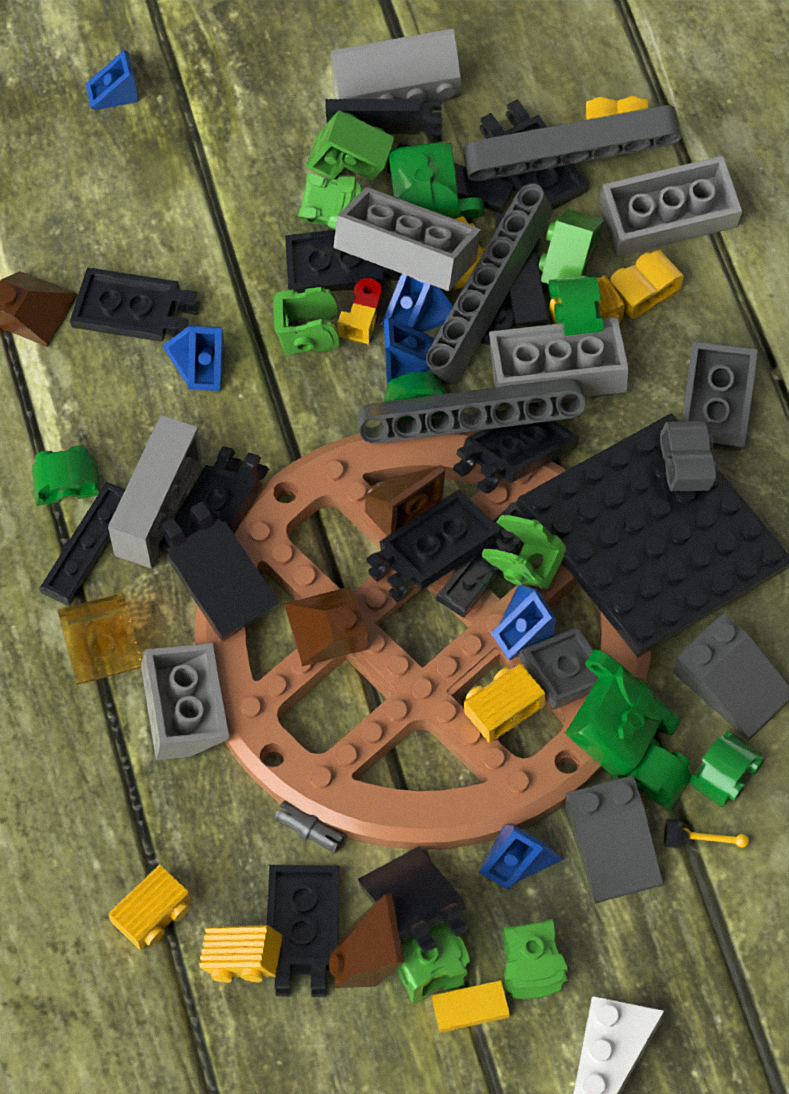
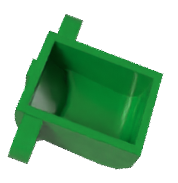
[389,142,485,220]
[565,650,680,775]

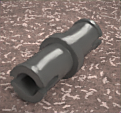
[274,800,345,854]

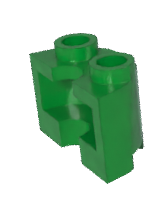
[549,275,603,336]
[384,372,447,422]
[32,445,101,506]
[689,730,765,808]
[612,739,691,812]

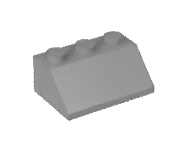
[141,643,229,760]

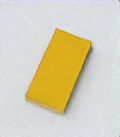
[431,980,510,1033]

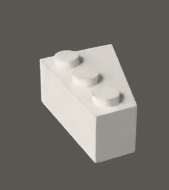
[573,996,664,1094]

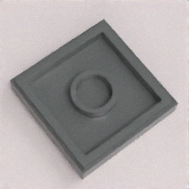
[518,627,598,710]

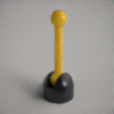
[663,819,749,848]

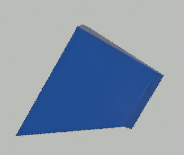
[86,50,138,110]
[381,274,453,333]
[384,318,434,385]
[162,325,226,391]
[491,585,556,660]
[479,825,564,890]

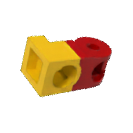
[338,278,382,344]

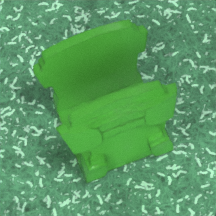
[298,173,364,230]
[273,287,339,355]
[482,515,566,588]
[502,919,569,999]
[396,921,470,1004]

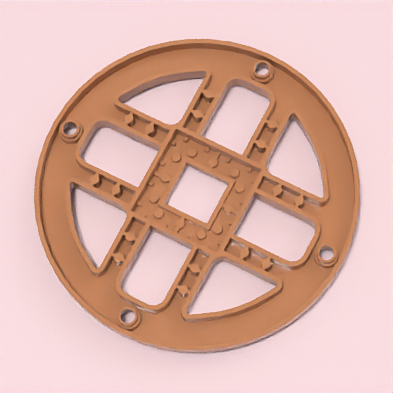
[195,431,651,850]

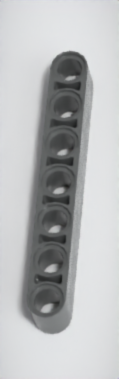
[462,105,682,181]
[426,184,553,384]
[357,378,586,444]

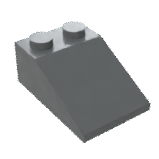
[682,341,758,447]
[673,613,789,740]
[564,776,663,904]

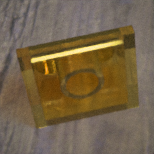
[58,593,142,685]

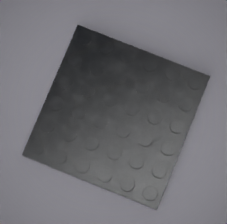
[516,413,789,658]

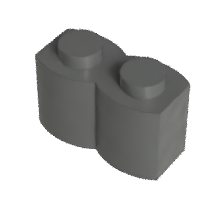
[660,421,719,491]

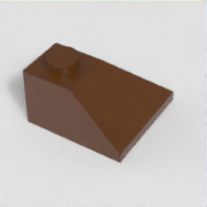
[0,271,77,347]
[365,466,445,536]
[284,587,368,666]
[329,894,404,988]

